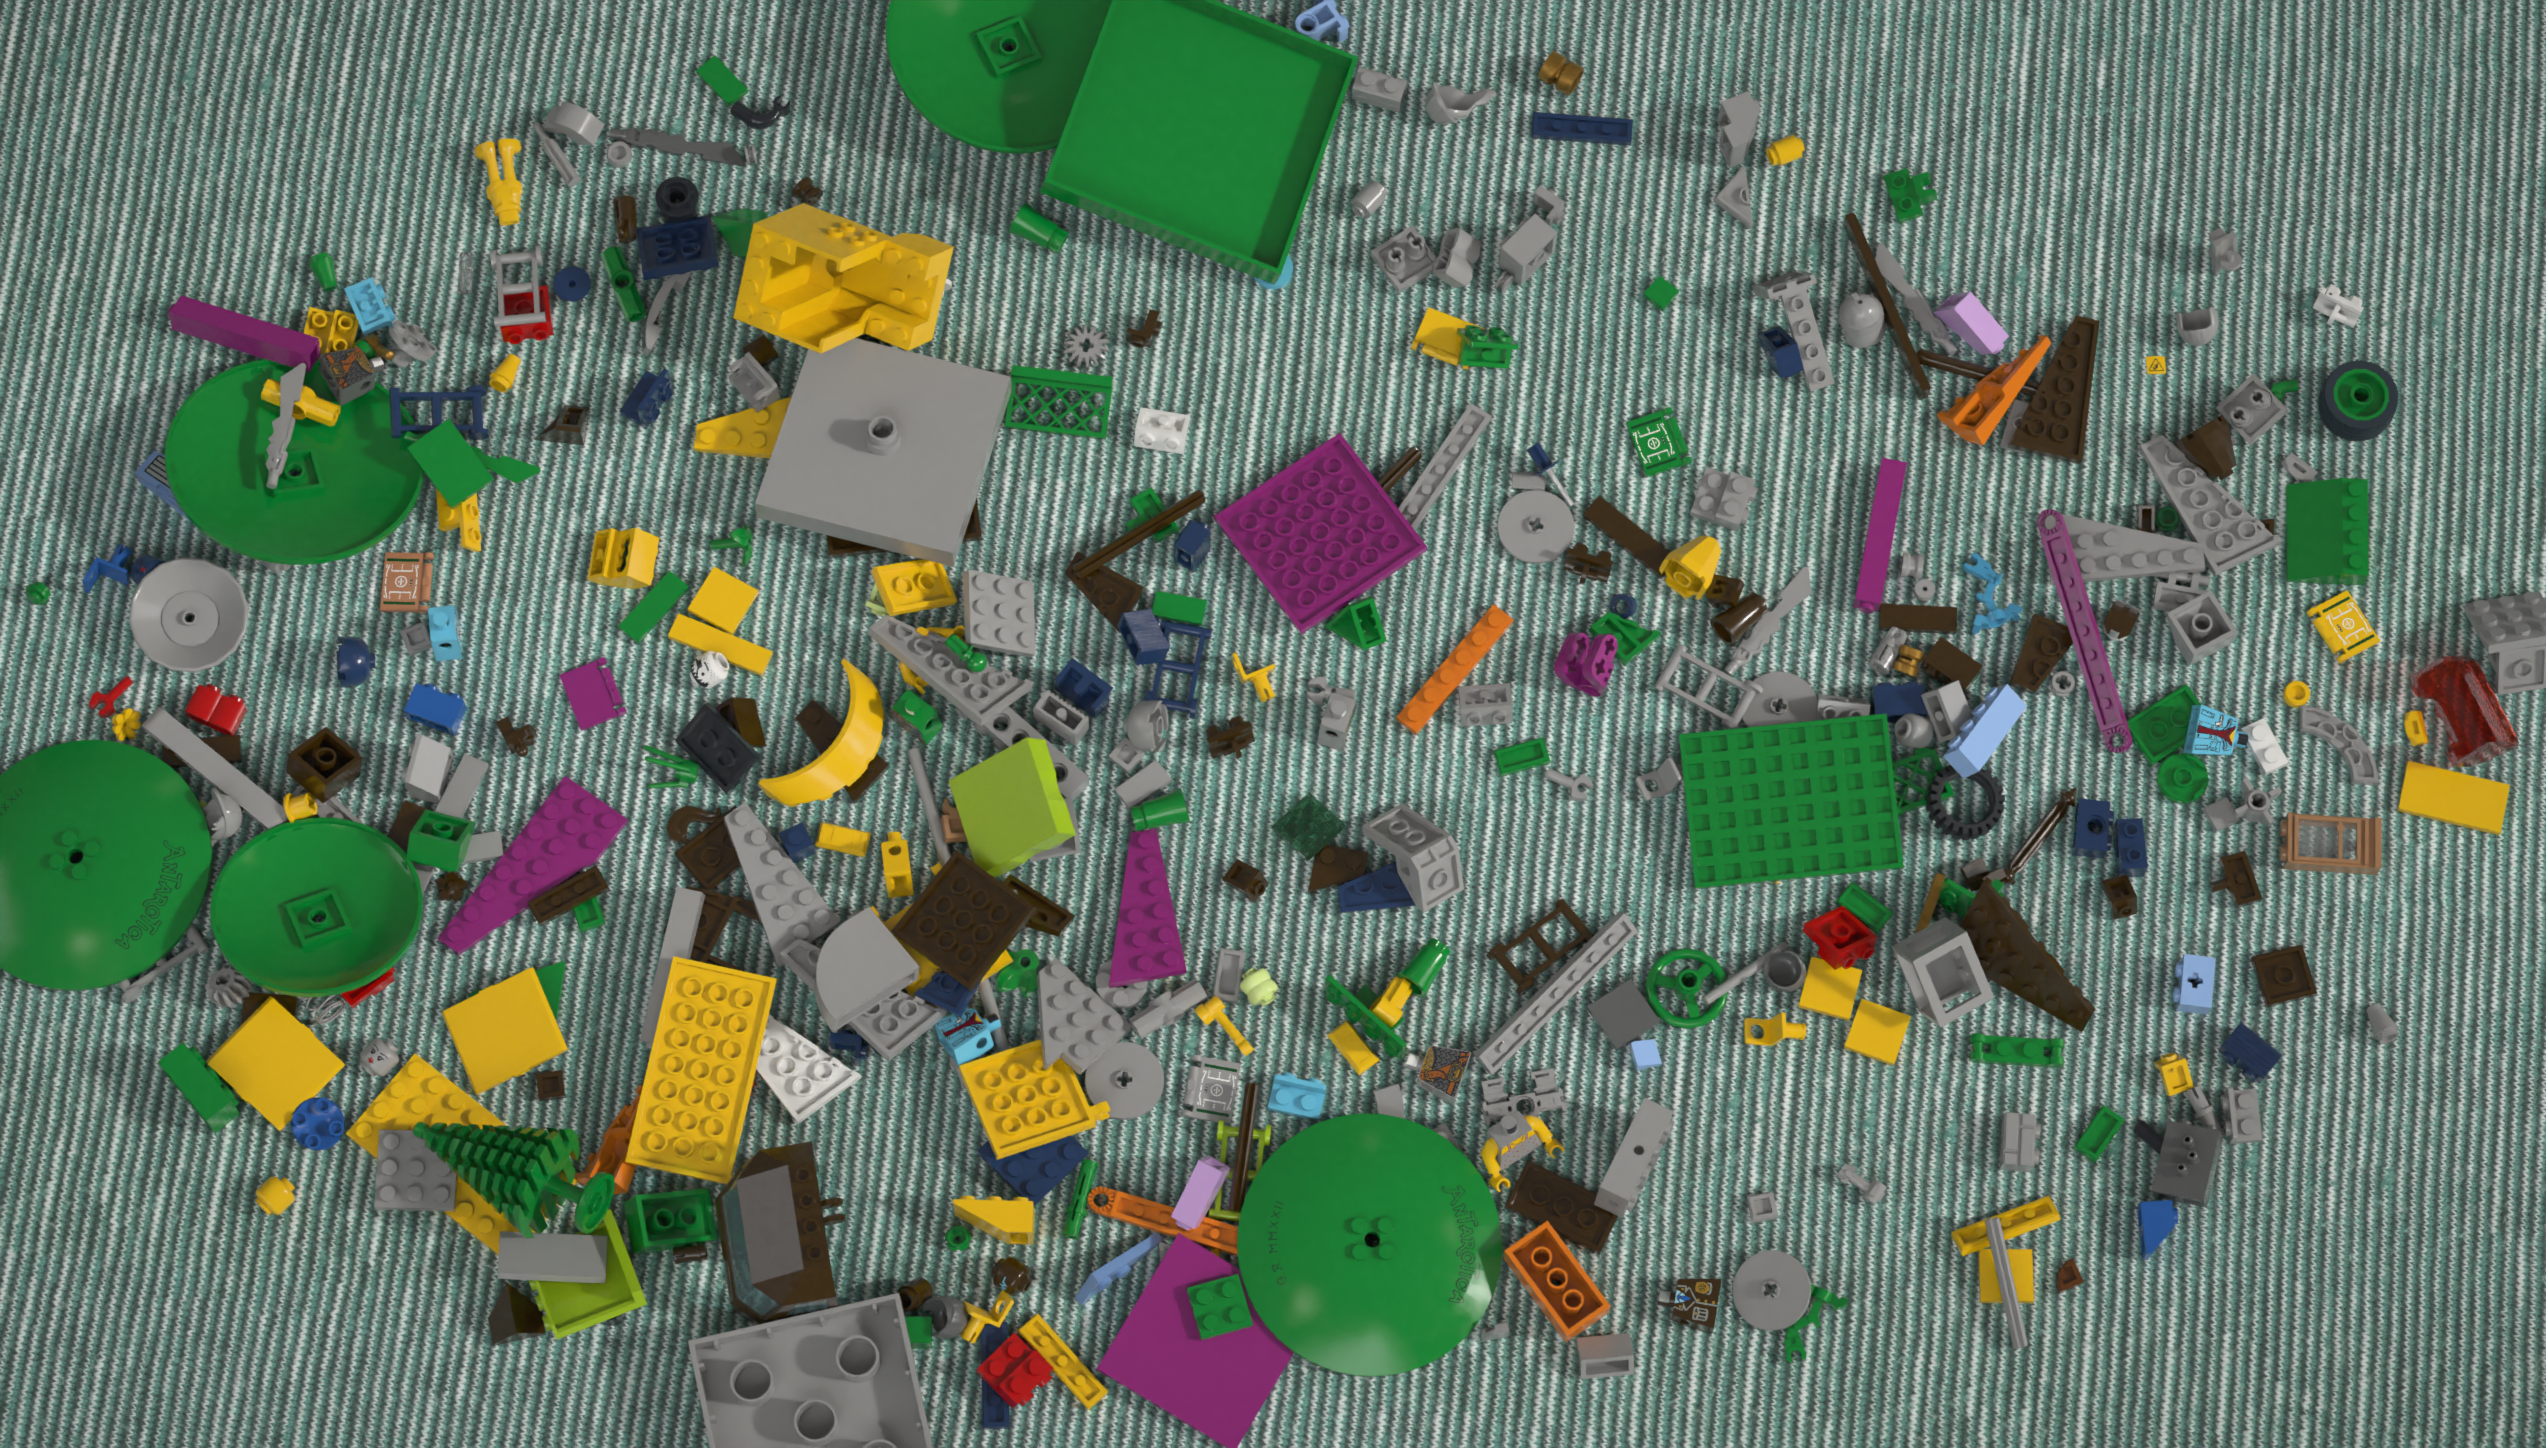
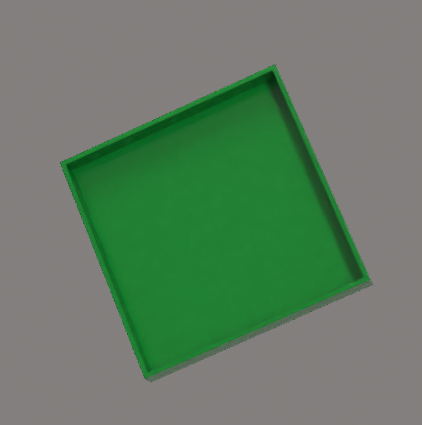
[1040,0,1359,285]

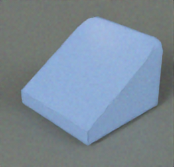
[1629,1039,1662,1071]

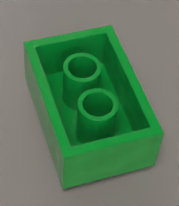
[158,1042,240,1133]

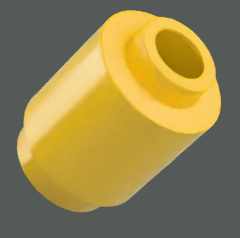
[1765,134,1805,166]

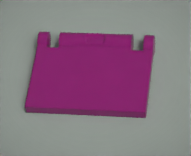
[560,657,627,731]

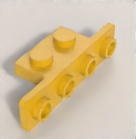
[436,489,481,552]

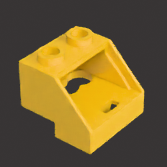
[587,527,659,589]

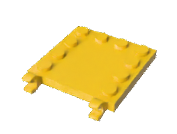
[959,1039,1111,1160]

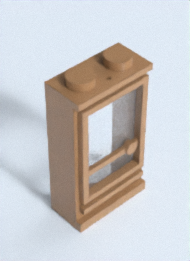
[2279,812,2382,875]

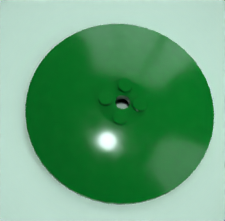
[210,817,423,997]

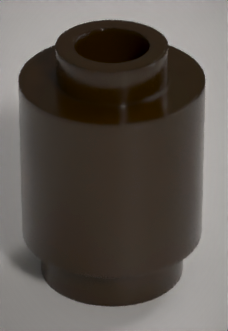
[897,1277,933,1311]

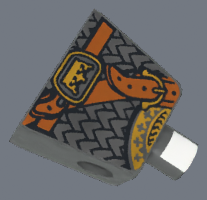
[319,348,385,406]

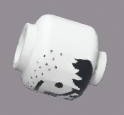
[690,650,729,689]

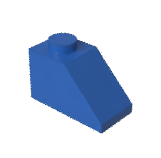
[2137,1200,2178,1260]

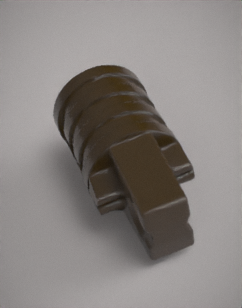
[613,196,638,244]

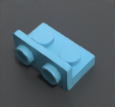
[344,277,396,335]
[1268,1072,1326,1122]

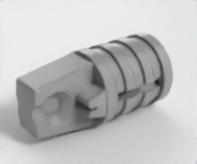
[1868,627,1907,675]

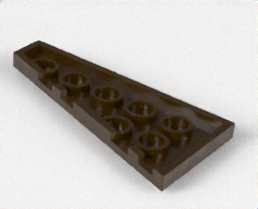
[2007,315,2100,464]

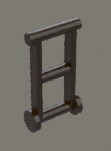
[1486,898,1594,996]

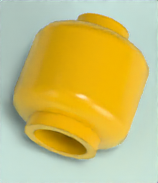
[255,1176,295,1215]

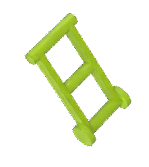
[1209,1120,1272,1222]

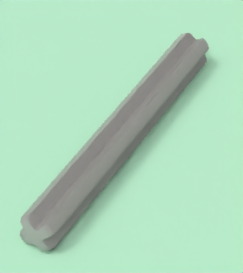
[1985,1217,2028,1349]

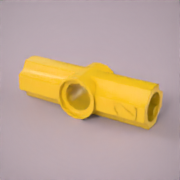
[261,379,341,427]

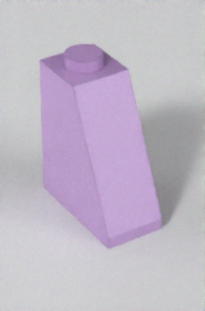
[1933,291,2009,355]
[1171,1155,1232,1230]

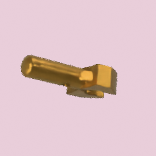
[364,333,394,360]

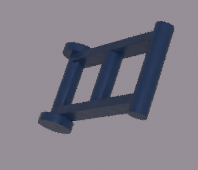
[389,385,489,440]
[1145,620,1212,719]

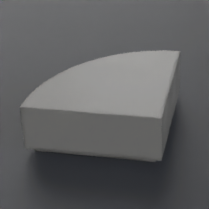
[1480,1322,1509,1341]

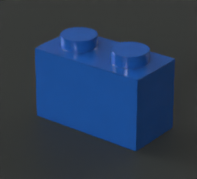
[404,683,467,736]

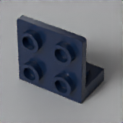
[619,368,674,429]

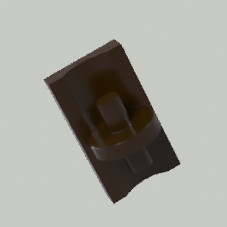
[1563,543,1613,585]
[1206,716,1255,759]

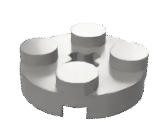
[1095,958,1148,1009]

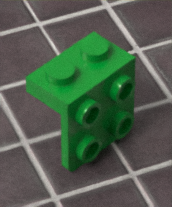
[1938,878,2005,919]

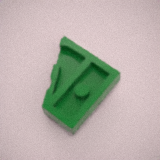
[1589,612,1661,666]

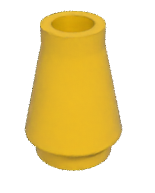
[489,354,521,393]

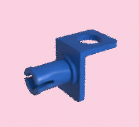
[83,544,132,593]

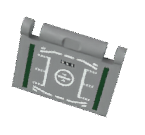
[1181,1055,1241,1125]

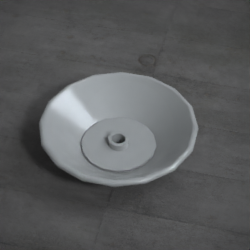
[129,557,249,672]

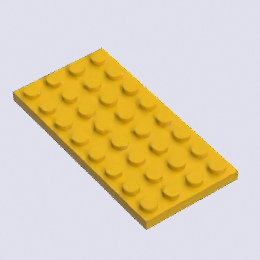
[625,956,777,1185]
[346,1053,577,1256]

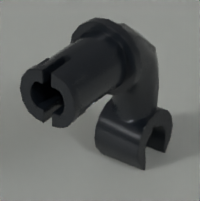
[730,95,790,129]

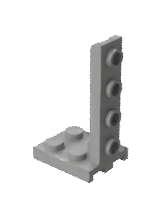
[1752,270,1835,391]

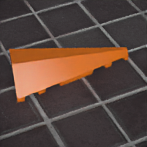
[1937,334,2051,446]
[574,1085,643,1194]

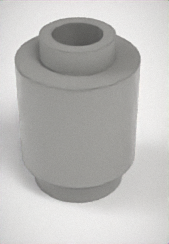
[1351,180,1387,218]

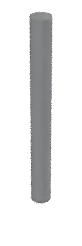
[1701,942,1789,1005]

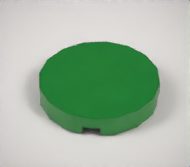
[2157,753,2209,804]

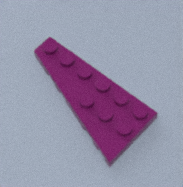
[1109,829,1187,988]

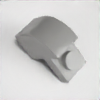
[543,102,604,146]

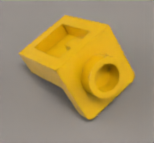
[2154,1053,2194,1096]

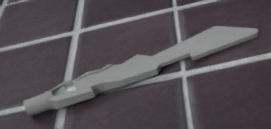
[1875,243,1958,356]
[265,363,306,489]
[1723,567,1812,676]

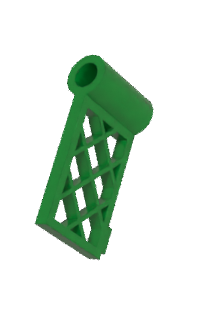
[1892,746,1954,815]

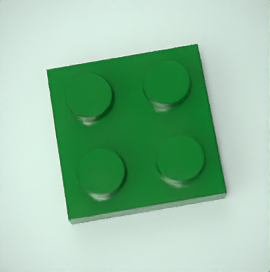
[1186,1274,1253,1341]

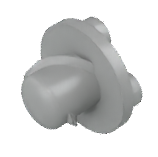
[388,320,437,367]

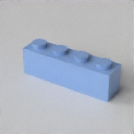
[1943,684,2027,779]

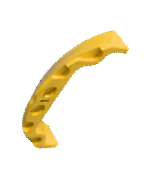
[758,658,885,807]

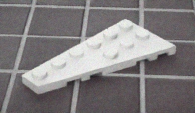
[756,1015,862,1124]

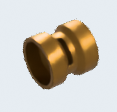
[1892,644,1925,677]

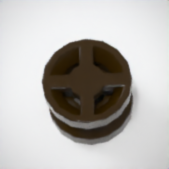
[791,177,823,206]

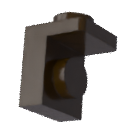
[1705,574,1745,608]
[1222,859,1269,903]
[2102,874,2138,920]

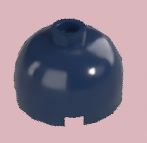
[336,636,375,688]

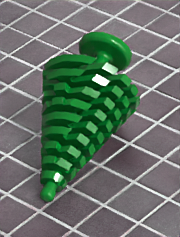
[413,1122,615,1239]

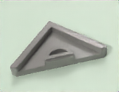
[1714,166,1753,229]

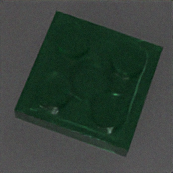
[1271,793,1345,862]

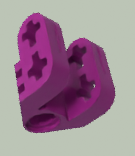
[1554,632,1618,697]

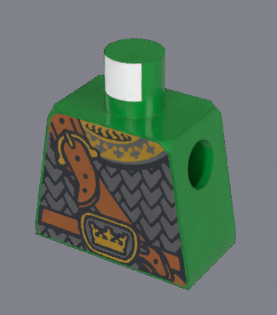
[888,689,943,746]

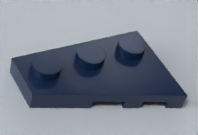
[1338,862,1416,914]

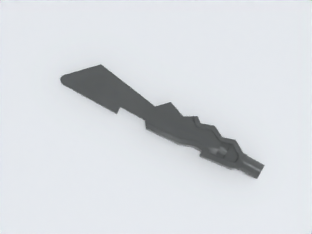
[609,127,744,166]

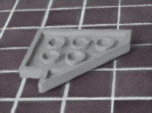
[1037,958,1132,1075]

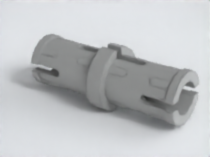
[2185,1085,2225,1134]

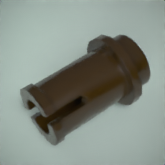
[673,1242,708,1264]

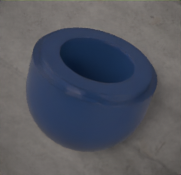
[1610,593,1637,619]

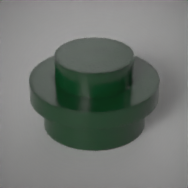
[2155,507,2180,532]

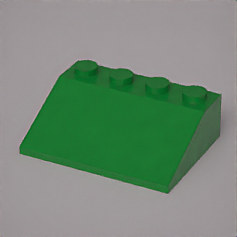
[2286,478,2369,586]

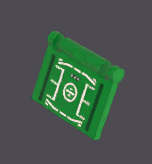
[1626,407,1692,478]

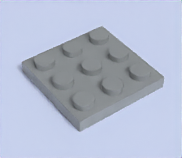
[963,569,1036,658]
[2465,591,2546,654]
[374,1130,458,1212]

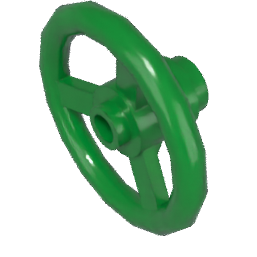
[1645,948,1728,1029]

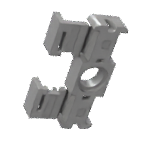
[1480,1068,1566,1126]

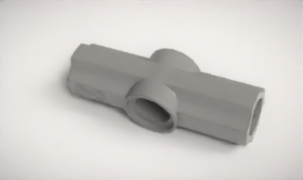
[1129,978,1207,1039]

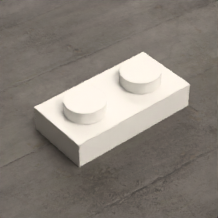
[2240,718,2289,776]

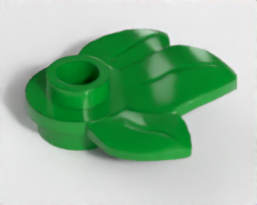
[997,949,1039,998]

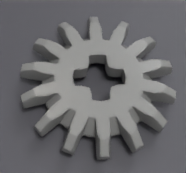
[1064,325,1109,368]

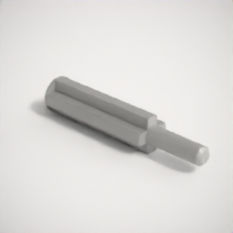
[533,122,581,187]

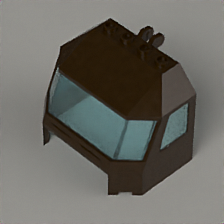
[715,1141,846,1326]

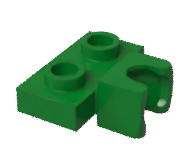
[1883,168,1937,224]

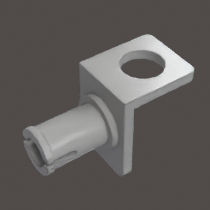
[1635,757,1683,801]

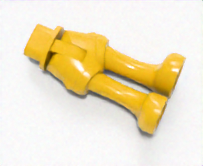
[474,139,523,226]

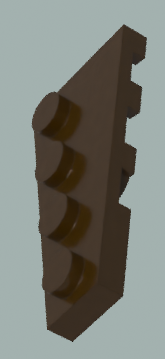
[795,700,890,804]

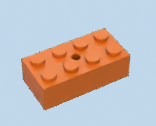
[1503,1221,1610,1343]

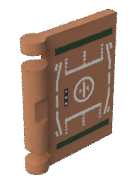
[380,552,434,614]

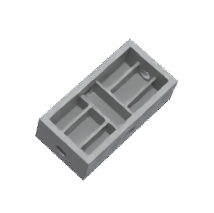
[1594,1098,1674,1218]

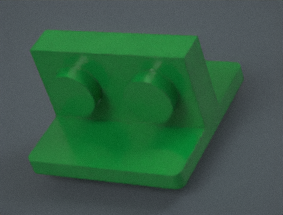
[1457,325,1519,369]

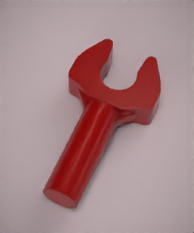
[89,676,133,718]

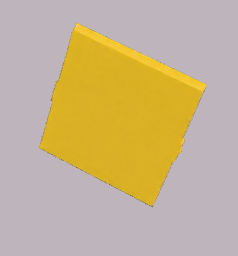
[442,967,568,1095]
[205,996,345,1131]

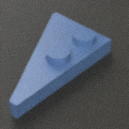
[1074,1232,1164,1305]

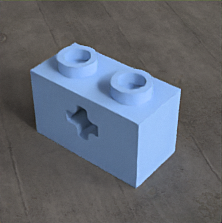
[2173,954,2216,1015]

